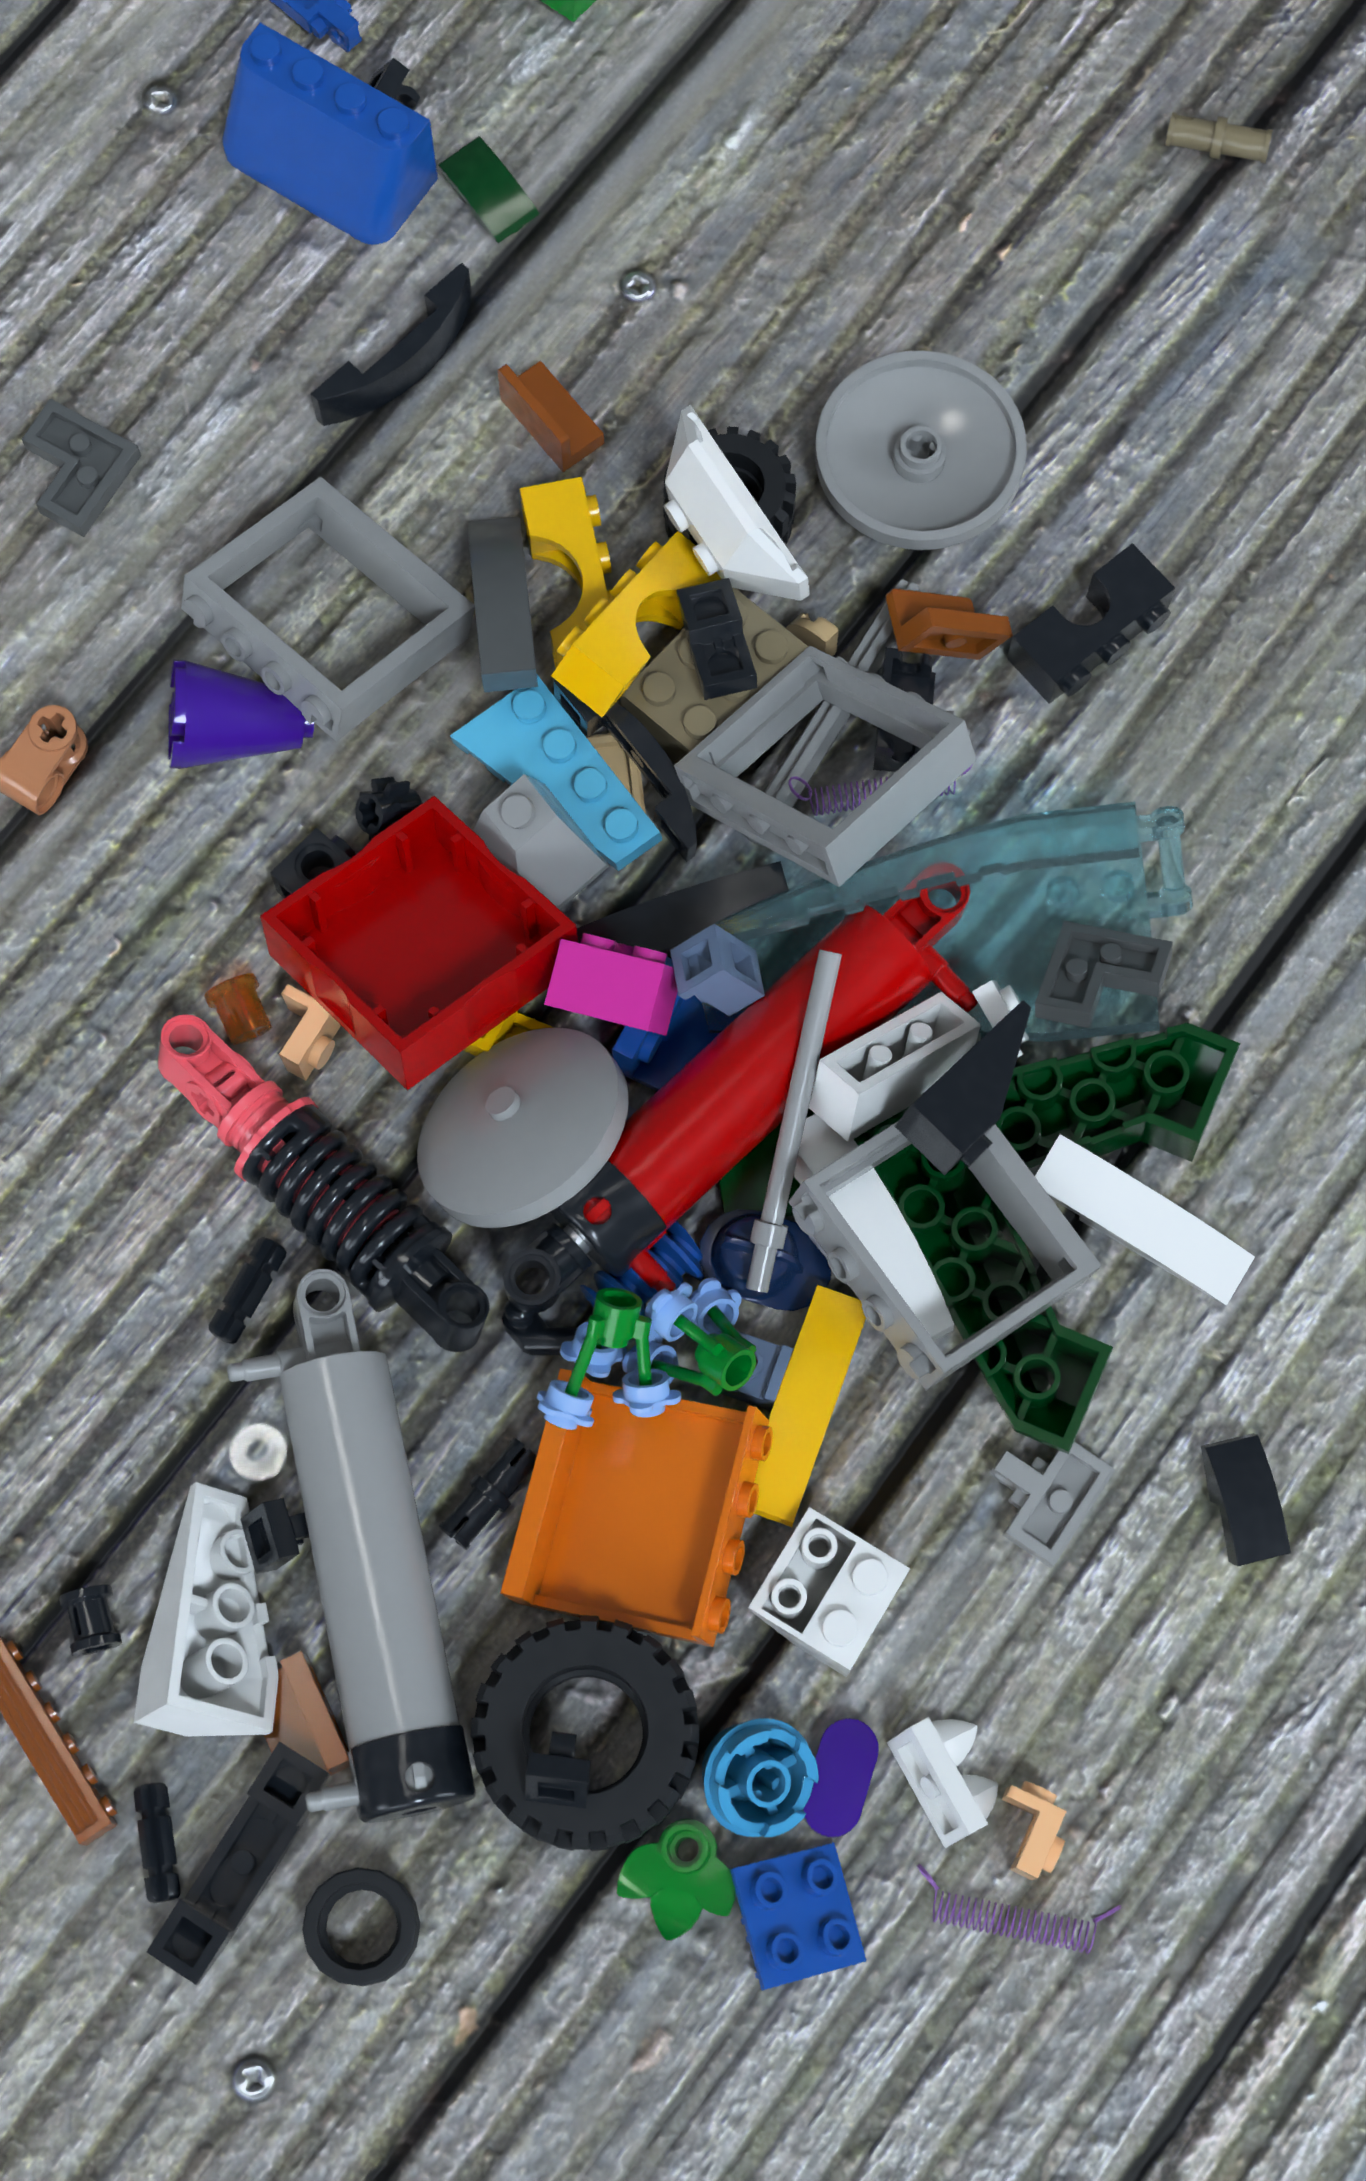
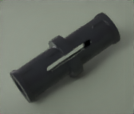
[439,1438,537,1550]

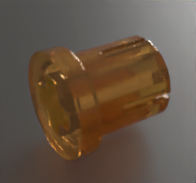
[204,973,272,1045]

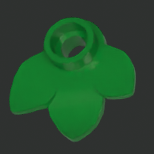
[617,1819,736,1941]

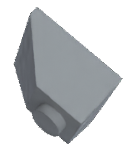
[473,774,610,910]

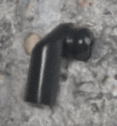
[502,1300,578,1356]

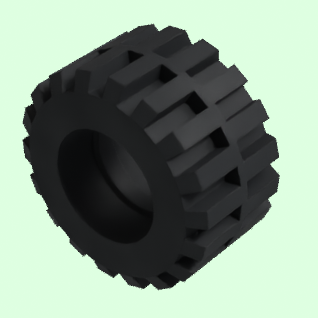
[663,427,796,546]

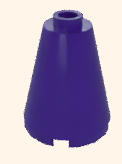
[168,659,314,769]

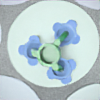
[622,1277,756,1396]
[536,1288,681,1430]

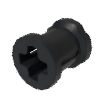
[59,1585,122,1656]

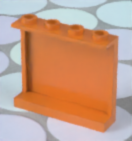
[500,1368,773,1648]

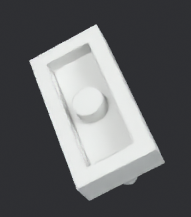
[887,1717,998,1848]

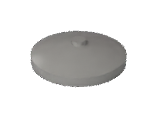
[815,350,1027,550]
[417,1028,629,1228]

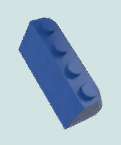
[222,22,438,245]

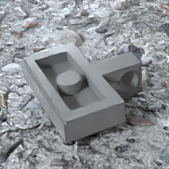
[989,1442,1115,1568]

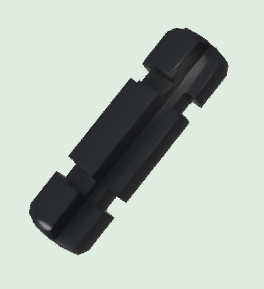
[209,1237,287,1344]
[134,1782,181,1903]

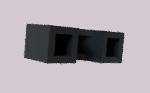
[1007,543,1175,704]

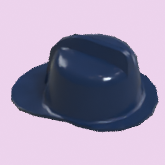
[700,1209,831,1311]

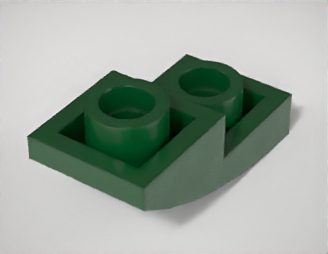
[438,136,539,243]

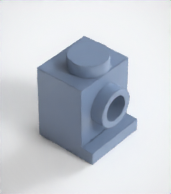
[670,924,765,1016]
[720,1331,793,1411]

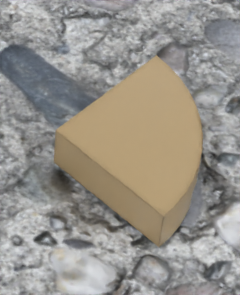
[786,613,839,656]

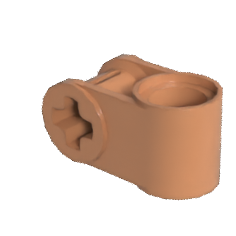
[0,705,88,815]

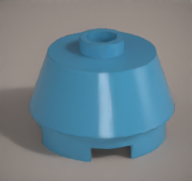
[702,1718,819,1837]

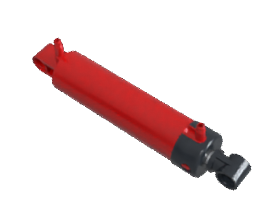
[503,867,978,1314]

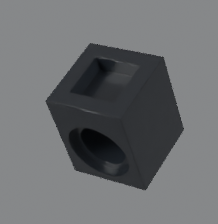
[270,827,356,899]

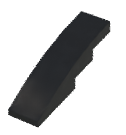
[577,861,795,959]

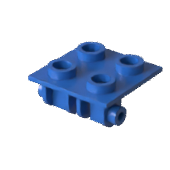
[730,1842,866,1990]

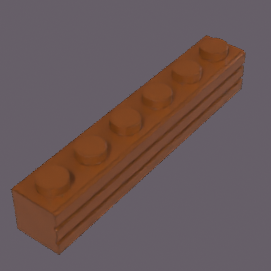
[0,1636,118,1846]

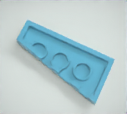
[450,675,663,871]

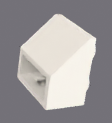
[748,1507,910,1677]

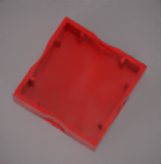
[260,796,578,1091]

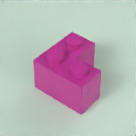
[544,933,678,1036]

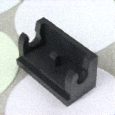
[873,647,936,772]

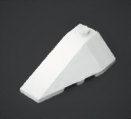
[134,1482,279,1736]

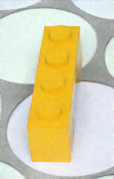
[520,476,615,669]
[551,531,721,717]

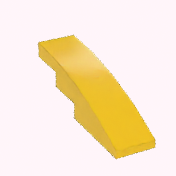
[754,1285,866,1527]

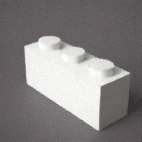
[809,992,981,1142]

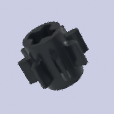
[355,777,422,841]

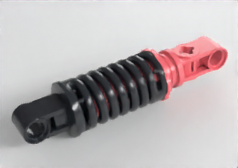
[158,1014,490,1352]

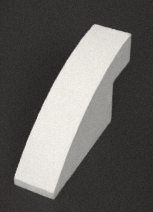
[794,1114,954,1341]
[1035,1134,1255,1306]

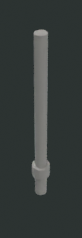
[745,949,842,1293]

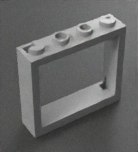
[181,476,475,742]
[674,646,977,887]
[788,1121,1101,1391]

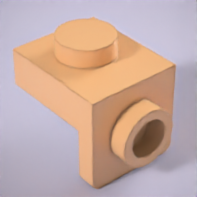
[279,984,341,1081]
[1002,1781,1067,1880]

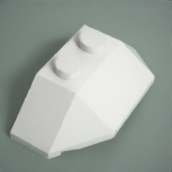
[663,405,810,601]

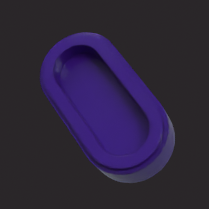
[802,1719,879,1838]

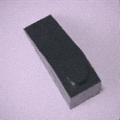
[895,1000,1031,1176]

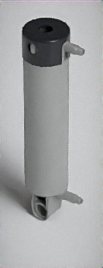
[227,1269,476,1823]

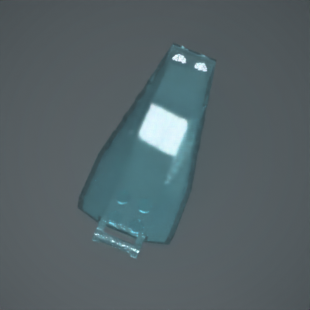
[690,801,1193,1042]

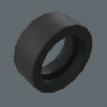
[302,1867,420,1986]

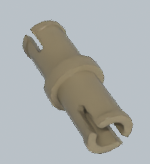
[1165,112,1273,163]

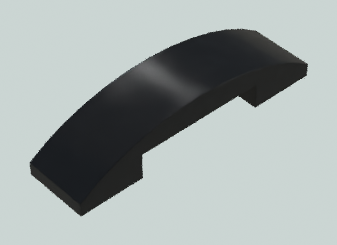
[311,262,472,426]
[554,680,697,862]
[146,1742,330,1985]

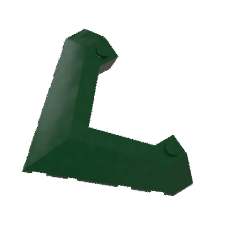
[853,1023,1241,1454]

